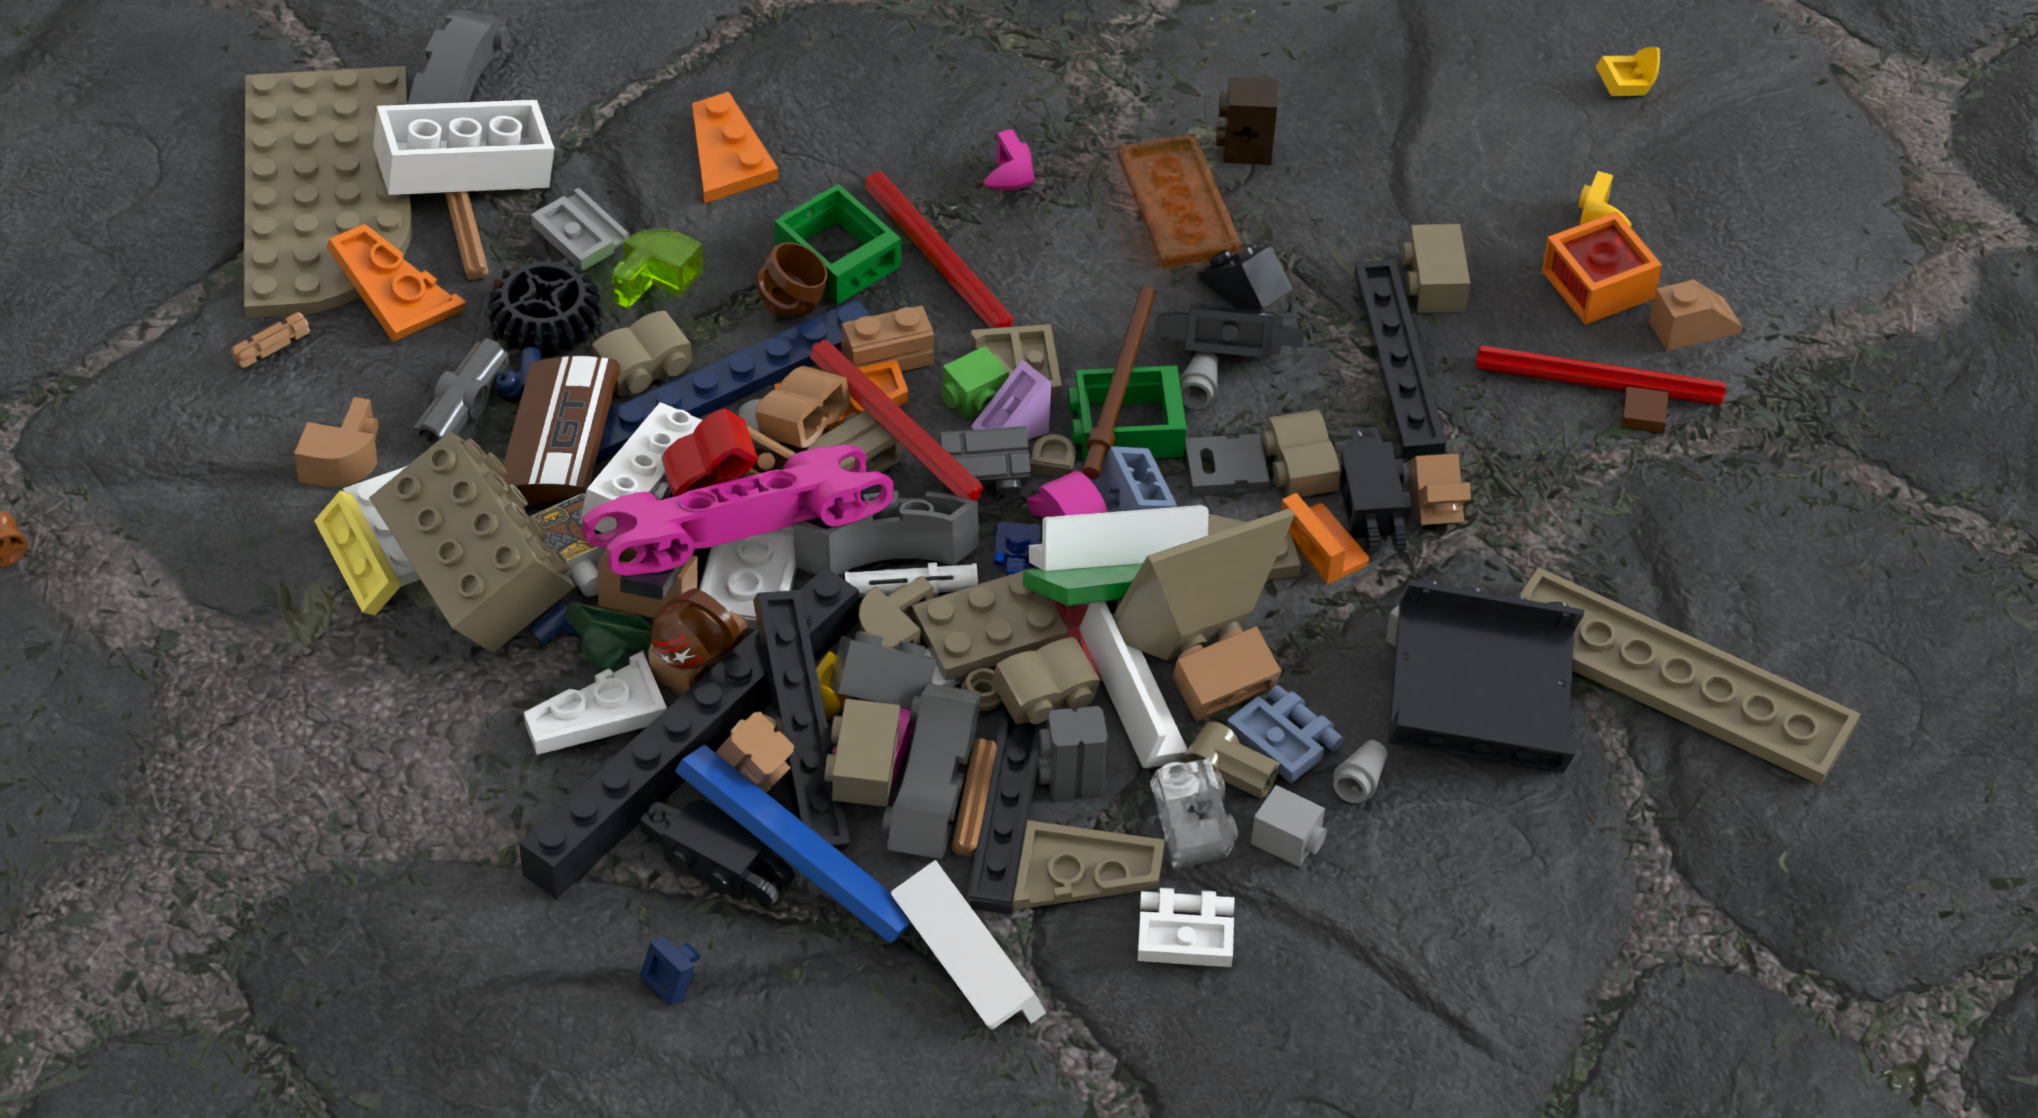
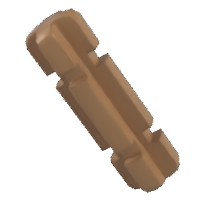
[231,312,310,368]

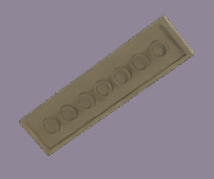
[1520,567,1860,785]

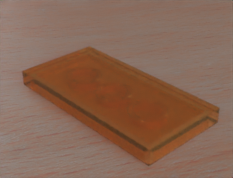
[1117,133,1241,269]

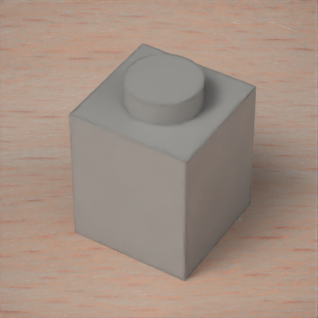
[1251,785,1327,867]

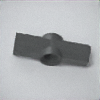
[413,338,509,449]

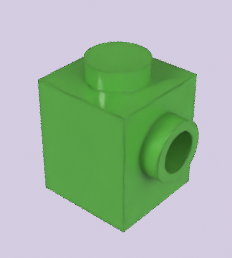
[940,346,1009,421]

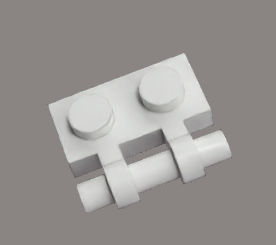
[1138,888,1234,967]

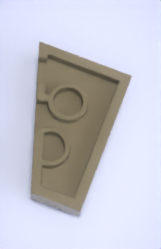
[1013,820,1165,910]

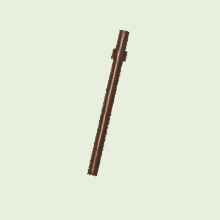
[1082,286,1156,479]

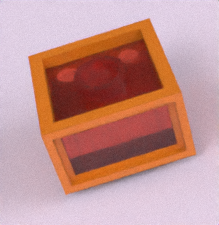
[1541,211,1662,325]

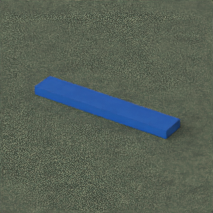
[675,745,913,943]

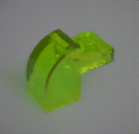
[612,229,703,309]

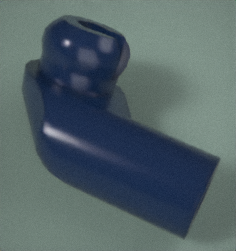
[496,347,541,399]
[529,603,598,646]

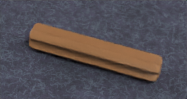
[445,191,489,281]
[952,738,997,857]

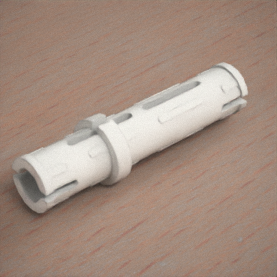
[845,562,978,598]

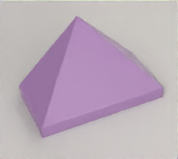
[971,359,1051,440]

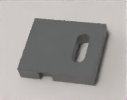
[1184,434,1269,496]

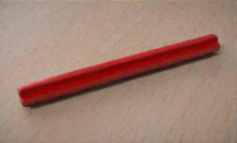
[865,171,1013,328]
[810,340,983,501]
[1476,346,1726,405]

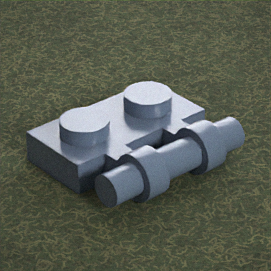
[1227,685,1344,784]

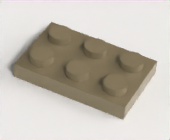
[911,568,1069,681]

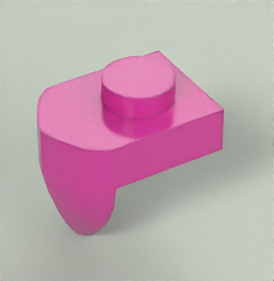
[983,129,1034,191]

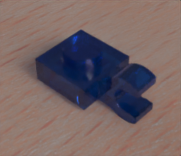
[994,521,1041,576]

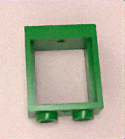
[774,184,901,305]
[1067,365,1187,462]

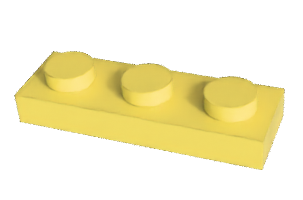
[314,491,402,616]

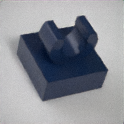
[639,936,701,1006]

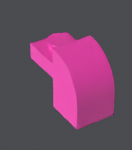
[1026,470,1108,518]

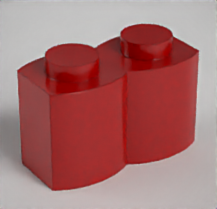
[661,408,758,497]

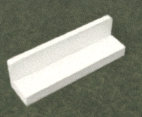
[1029,505,1208,571]
[1079,601,1187,768]
[891,860,1046,1029]

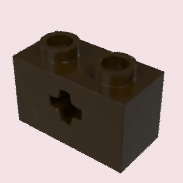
[1216,77,1277,165]

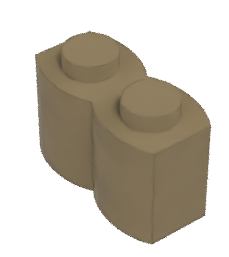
[592,311,692,396]
[1262,409,1340,497]
[992,637,1100,724]

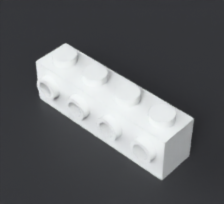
[580,402,702,533]

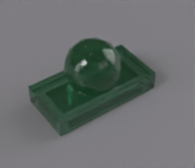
[564,602,652,668]

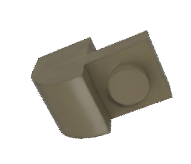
[859,576,933,648]

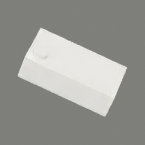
[373,100,554,195]

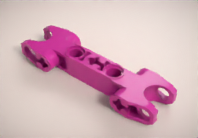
[582,445,893,576]

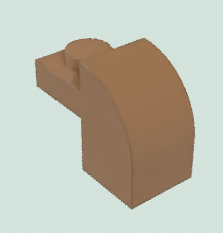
[294,397,378,487]
[1409,454,1471,525]

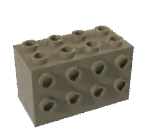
[369,431,575,653]

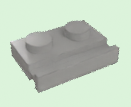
[531,188,629,270]

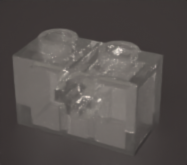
[1150,758,1237,869]

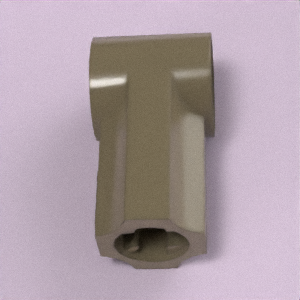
[1182,722,1280,799]

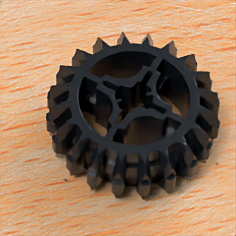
[488,256,601,357]

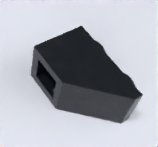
[1197,244,1293,310]

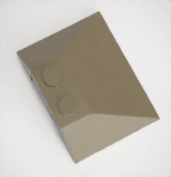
[1112,508,1295,661]

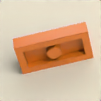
[1281,493,1369,585]

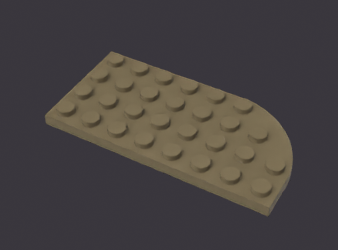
[244,66,412,318]

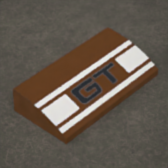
[502,356,620,509]

